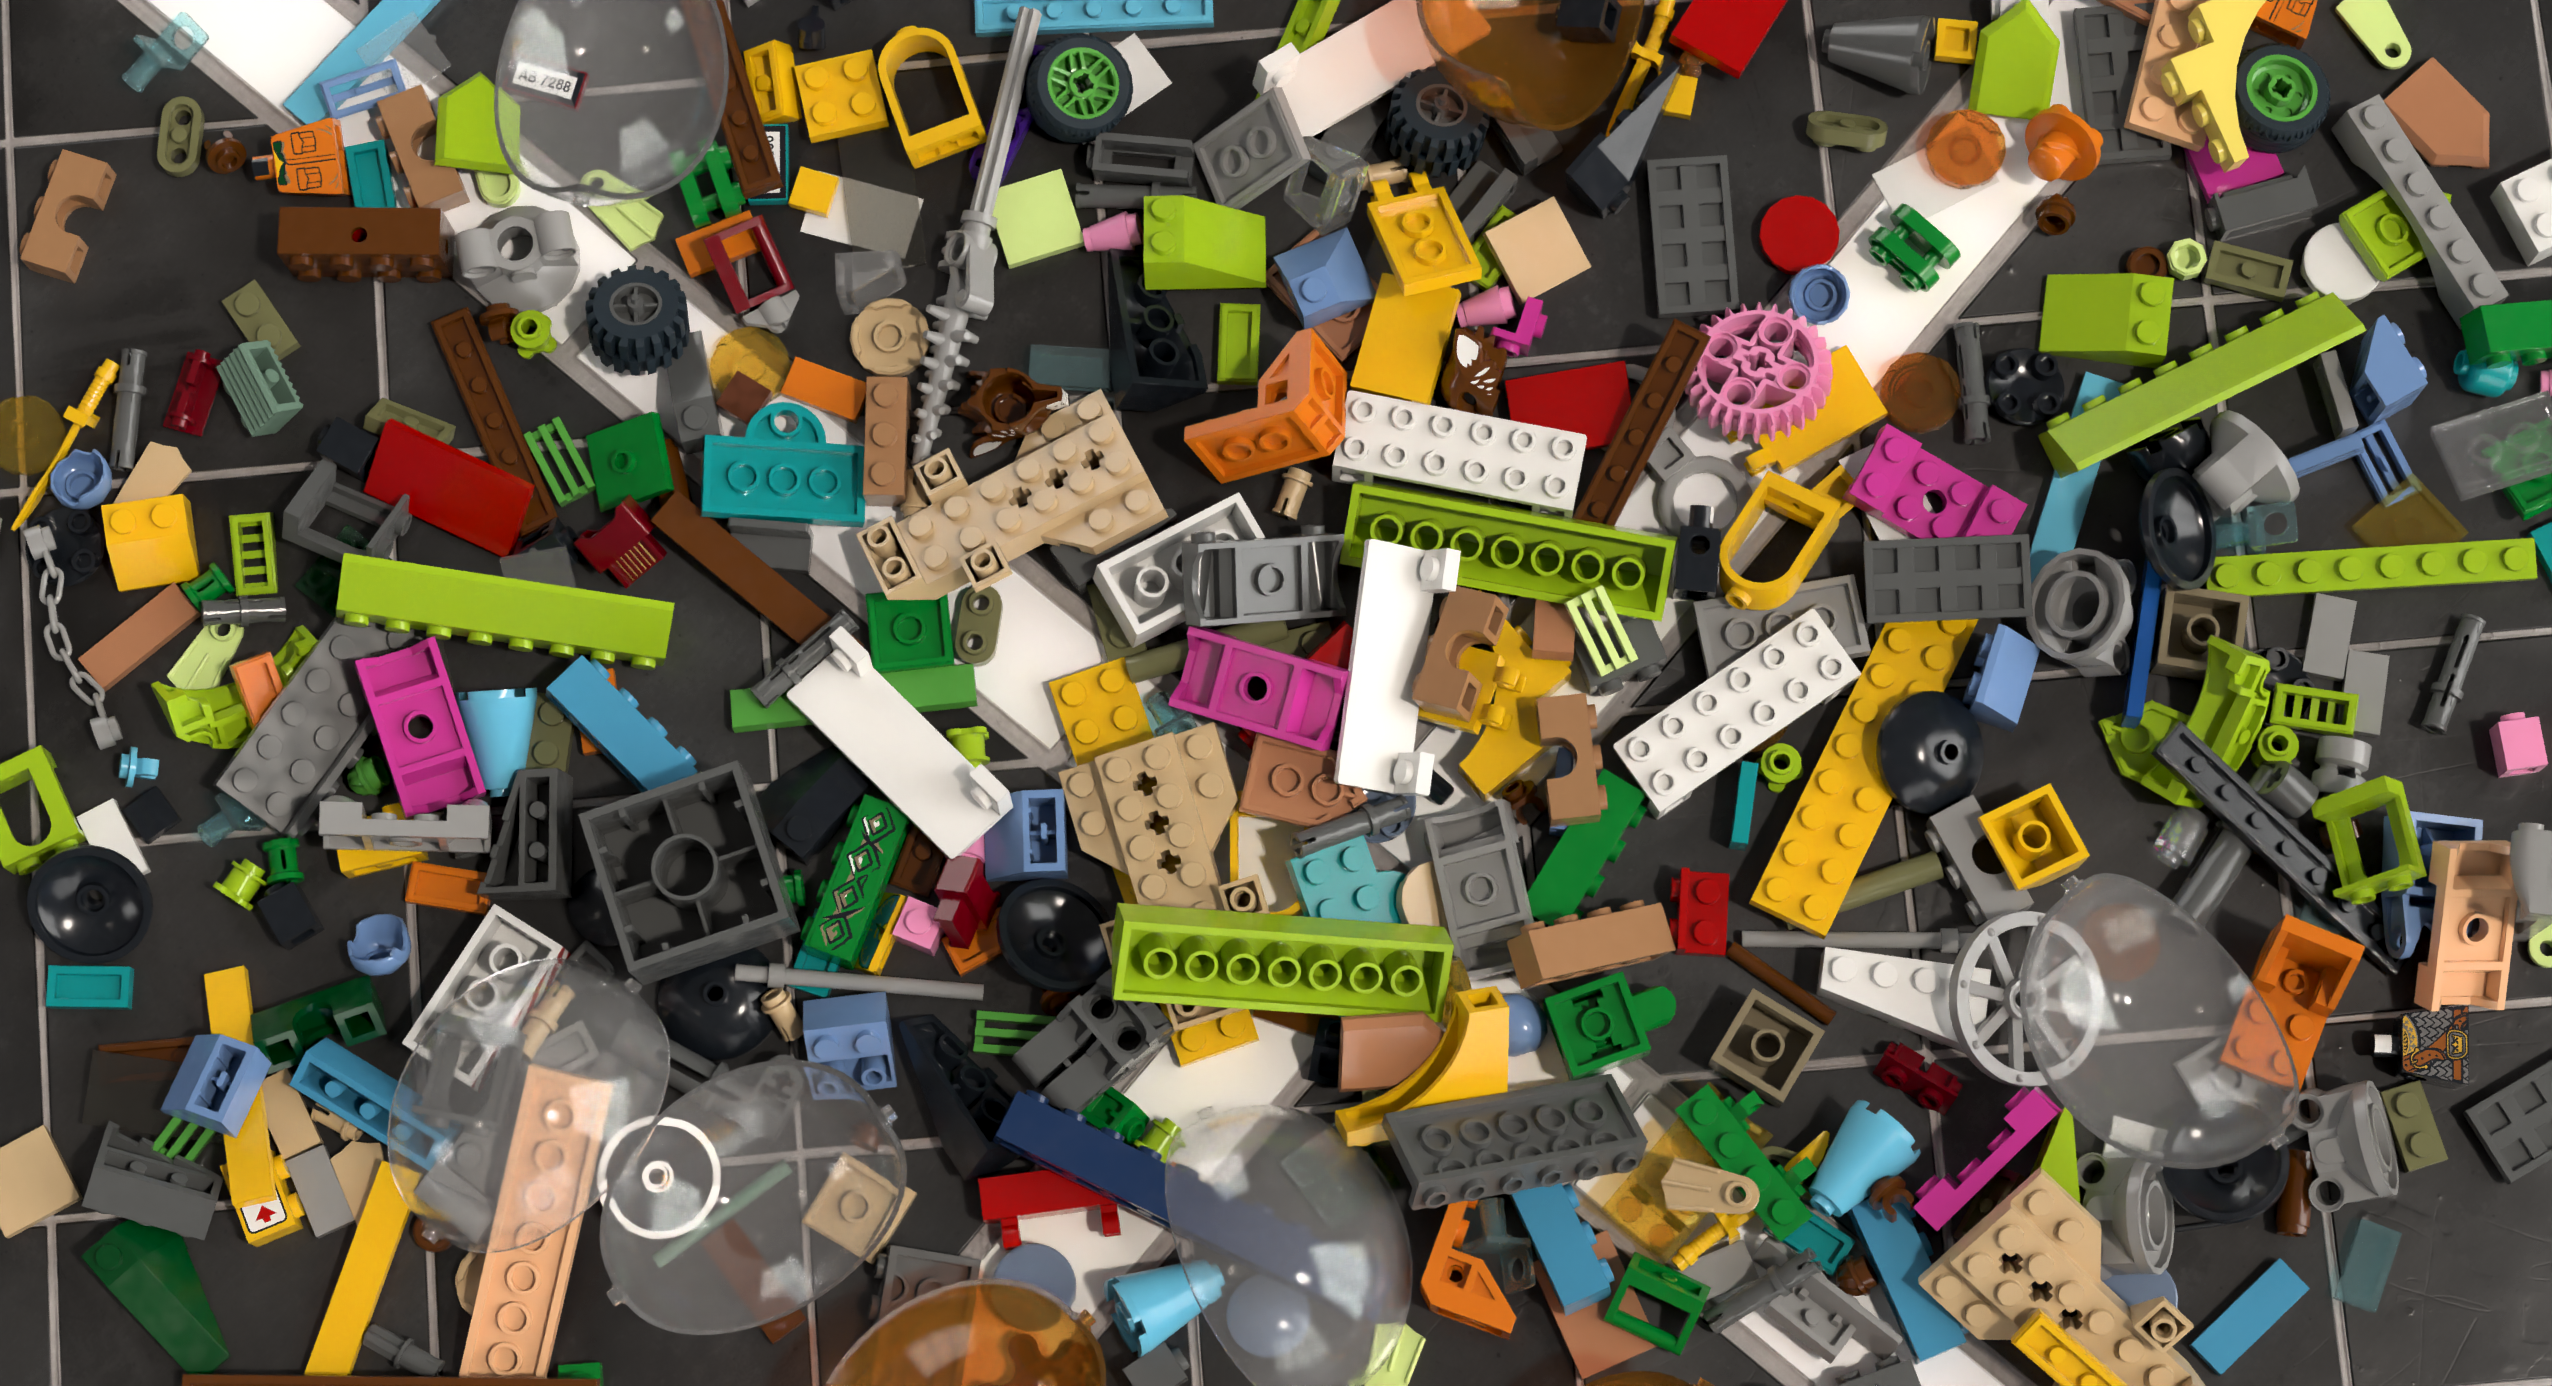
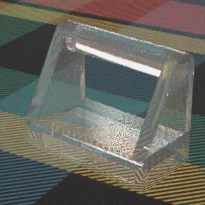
[1283,136,1369,236]
[835,250,907,315]

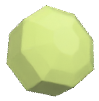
[2166,238,2207,281]

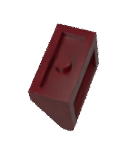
[703,214,795,314]

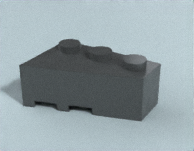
[477,768,573,902]
[82,1120,224,1241]

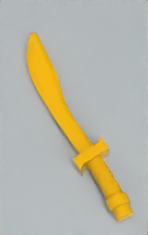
[1606,0,1676,137]
[11,358,120,531]
[1671,1131,1830,1272]

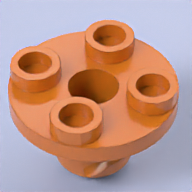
[2025,104,2103,182]

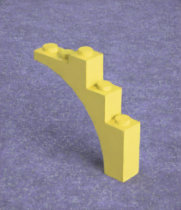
[2161,0,2266,173]

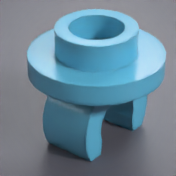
[118,746,159,788]

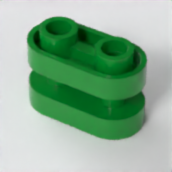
[671,140,746,229]
[1868,203,1961,292]

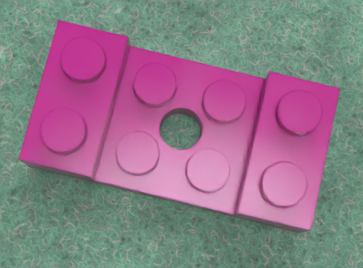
[1842,424,2028,539]
[1168,626,1349,751]
[355,636,486,820]
[1913,1086,2061,1231]

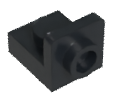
[513,517,580,569]
[1308,1017,1341,1086]

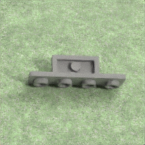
[1752,1235,1903,1364]

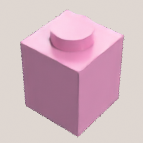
[2489,712,2548,778]
[892,896,945,957]

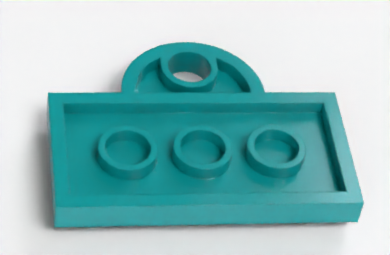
[701,402,865,528]
[1285,835,1406,1018]

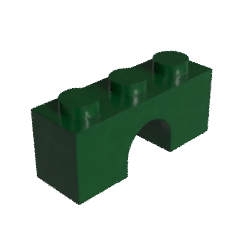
[251,975,387,1074]

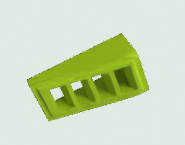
[229,512,278,596]
[2270,683,2359,738]

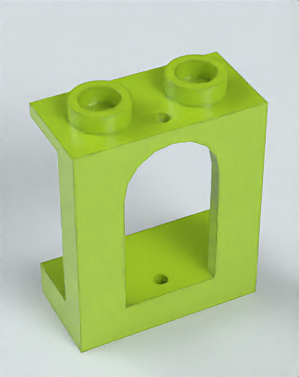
[0,745,87,875]
[2311,775,2427,905]

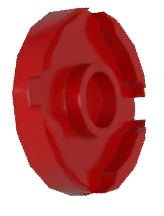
[1759,195,1840,275]

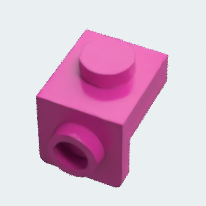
[1490,296,1548,357]

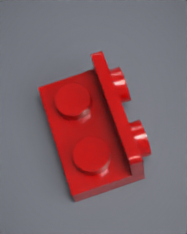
[1669,867,1729,958]

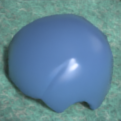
[1788,264,1851,325]
[50,449,113,510]
[347,914,411,976]
[1503,994,1548,1057]

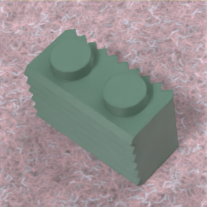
[216,340,304,437]

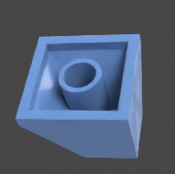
[1273,227,1376,329]

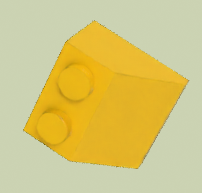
[101,494,200,592]
[1977,783,2090,892]

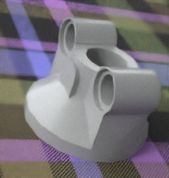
[455,206,580,313]
[2192,410,2300,522]
[2026,548,2137,677]
[2288,1080,2399,1212]
[2077,1152,2175,1281]

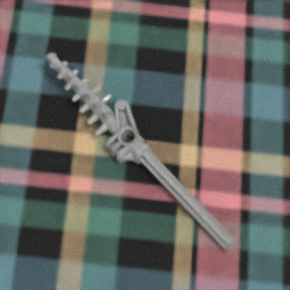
[911,6,1042,465]

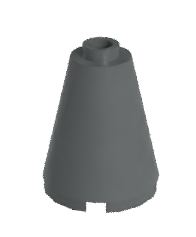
[1822,15,1936,95]

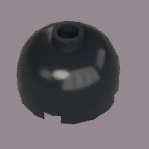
[2126,417,2211,483]

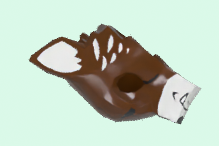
[1440,325,1507,417]
[958,367,1070,459]

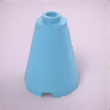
[455,688,538,797]
[1808,1100,1921,1217]
[1103,1258,1225,1357]

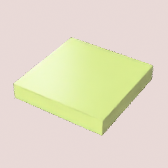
[992,169,1085,269]

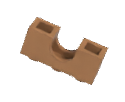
[375,84,470,212]
[20,149,117,284]
[863,377,911,507]
[1412,586,1509,722]
[1535,693,1608,827]

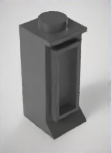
[1086,132,1196,187]
[2205,165,2318,242]

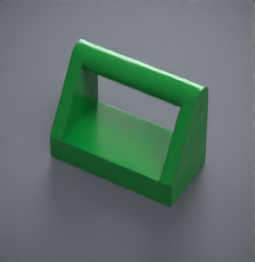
[1603,1252,1711,1356]

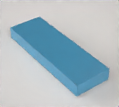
[2189,1258,2310,1376]

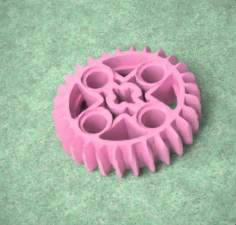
[1684,302,1833,443]

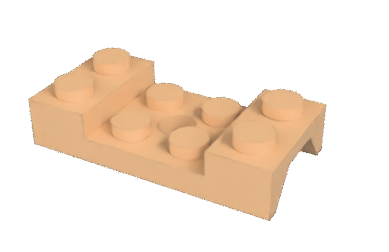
[2414,840,2518,1011]

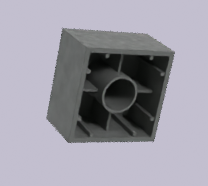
[578,760,801,985]

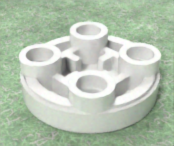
[2300,223,2380,306]

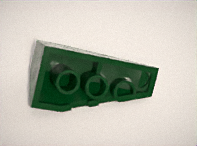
[81,1219,231,1374]

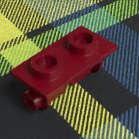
[163,349,223,437]
[1873,1041,1963,1116]

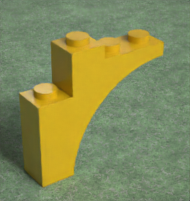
[1458,590,1572,802]
[1335,986,1509,1147]

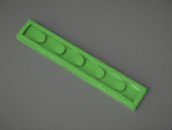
[730,664,978,733]

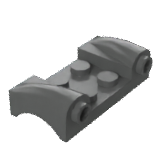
[1182,525,1346,627]

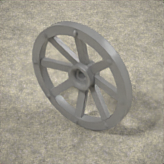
[1949,911,2103,1087]

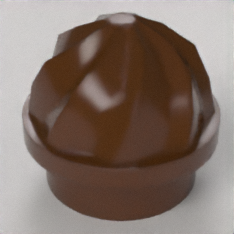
[2035,193,2076,235]
[1836,1255,1879,1296]

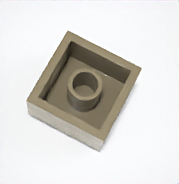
[2150,584,2249,681]
[1707,988,1825,1108]

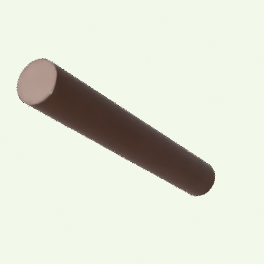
[1726,941,1837,1026]

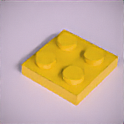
[794,49,889,144]

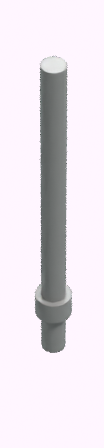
[1741,928,1986,953]
[735,963,984,1001]

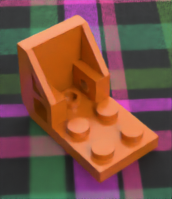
[1184,328,1347,484]
[2218,914,2365,1096]
[1420,1199,1517,1340]

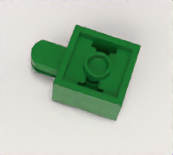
[1542,971,1676,1081]

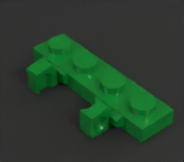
[1674,1084,1817,1243]

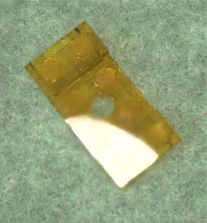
[1600,1082,1773,1265]

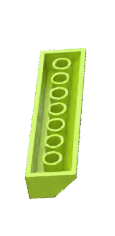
[2038,291,2366,478]
[1339,480,1678,622]
[336,553,675,670]
[1112,903,1454,1023]

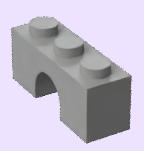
[1924,795,2034,926]

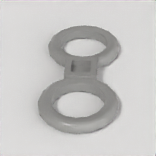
[1601,364,1752,550]

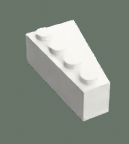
[1816,947,1991,1054]

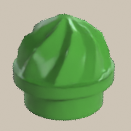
[347,755,390,796]

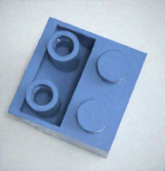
[2349,314,2428,426]
[1962,624,2040,732]
[984,789,1068,882]
[803,991,897,1097]
[160,1034,272,1138]

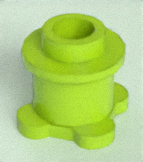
[510,310,557,359]
[2250,725,2299,768]
[946,726,990,768]
[1755,743,1803,793]
[213,858,267,911]
[1133,1117,1186,1165]

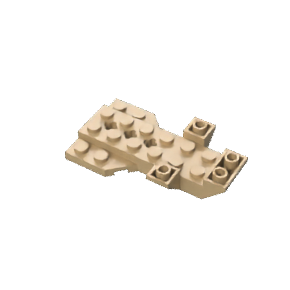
[856,389,1168,600]
[1058,722,1270,1032]
[1918,1167,2206,1386]

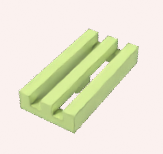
[1564,585,1638,677]

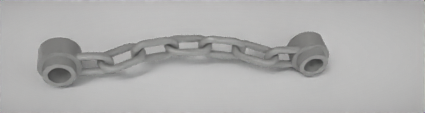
[24,524,123,750]

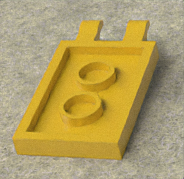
[1367,171,1482,296]
[1350,272,1462,405]
[1726,345,1888,478]
[1418,635,1527,735]

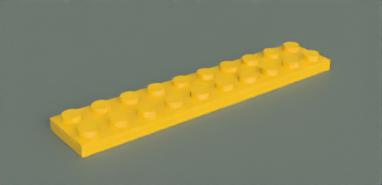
[1749,619,1979,940]
[1049,656,1259,1068]

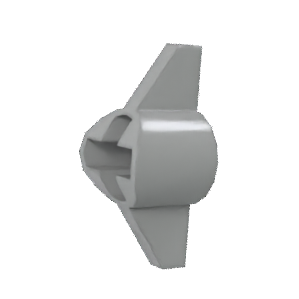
[742,290,800,334]

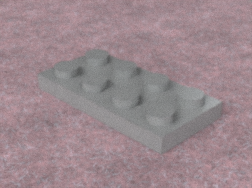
[1692,574,1871,679]

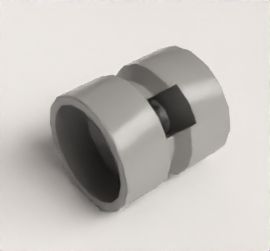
[2311,736,2372,800]

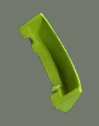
[151,625,318,749]
[2141,635,2271,809]

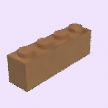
[1507,900,1676,990]

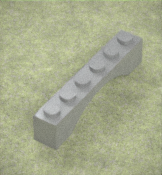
[2331,94,2509,330]

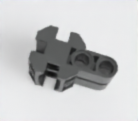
[1011,968,1175,1113]

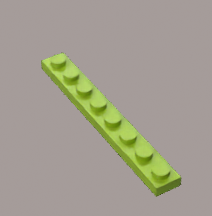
[2205,538,2538,597]

